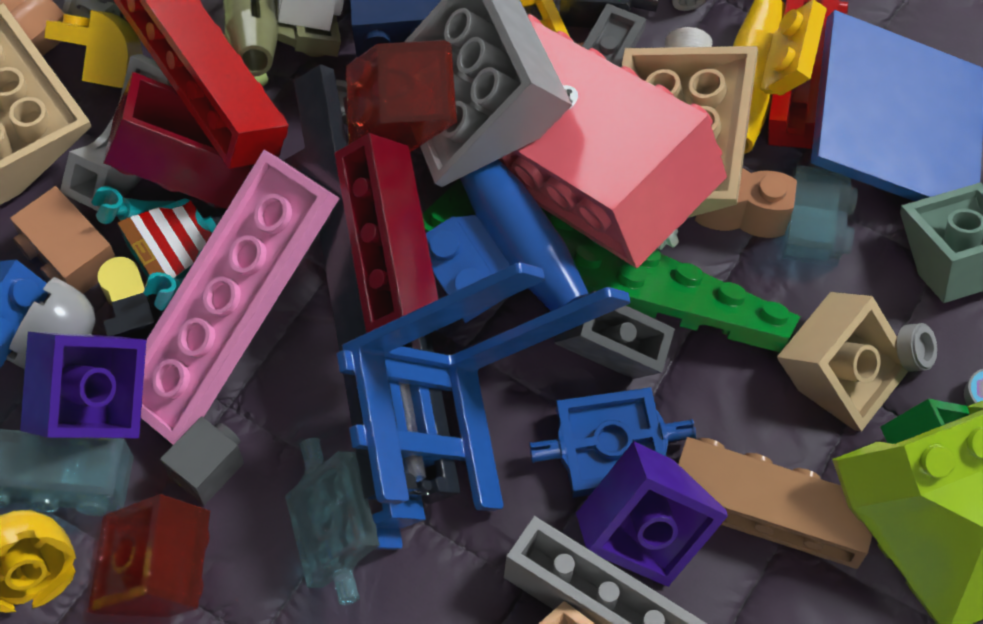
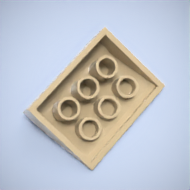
[0,3,92,205]
[621,46,758,218]

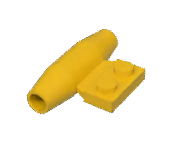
[733,0,827,154]

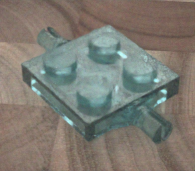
[285,438,380,605]

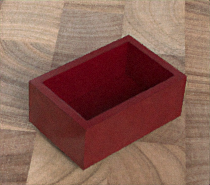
[103,72,255,209]

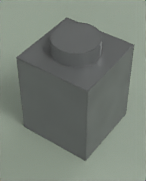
[160,416,244,506]

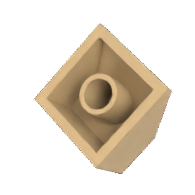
[777,292,908,432]

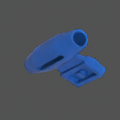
[426,159,589,323]

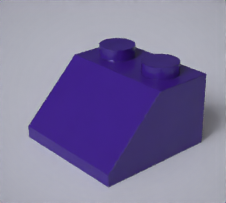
[576,441,728,587]

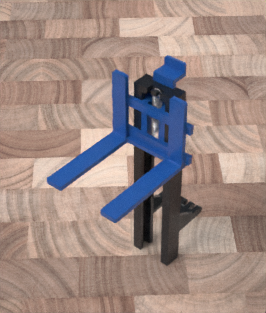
[283,64,631,550]

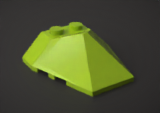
[832,400,983,624]

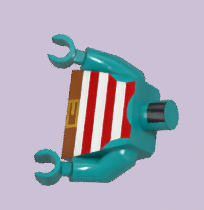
[91,186,227,310]

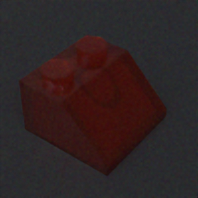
[346,40,457,152]
[88,494,210,617]

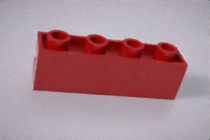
[768,0,848,149]

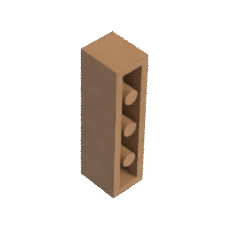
[678,437,872,569]

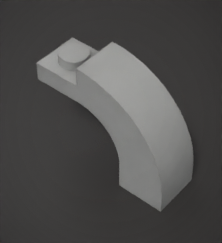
[60,54,172,211]

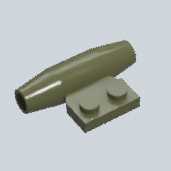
[223,0,341,76]

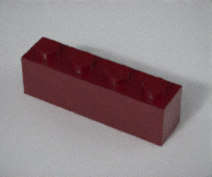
[334,133,438,333]

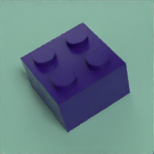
[20,331,147,438]

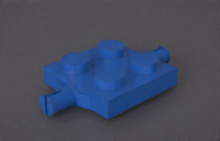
[529,387,696,498]

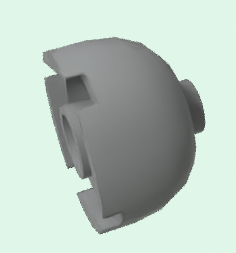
[6,277,96,369]

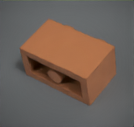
[10,186,115,294]

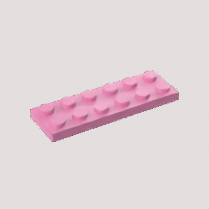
[141,150,340,445]

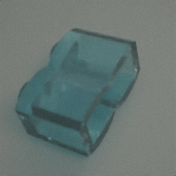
[782,165,858,267]

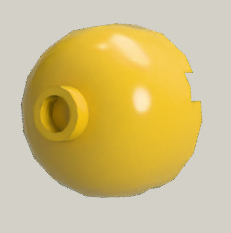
[0,510,76,613]

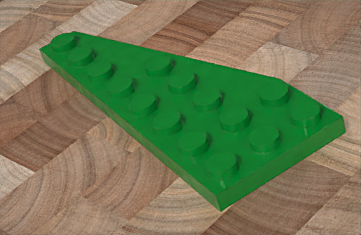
[422,179,801,352]

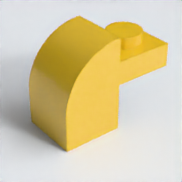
[44,10,143,88]

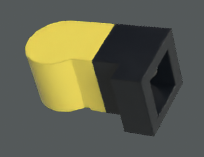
[98,257,157,340]

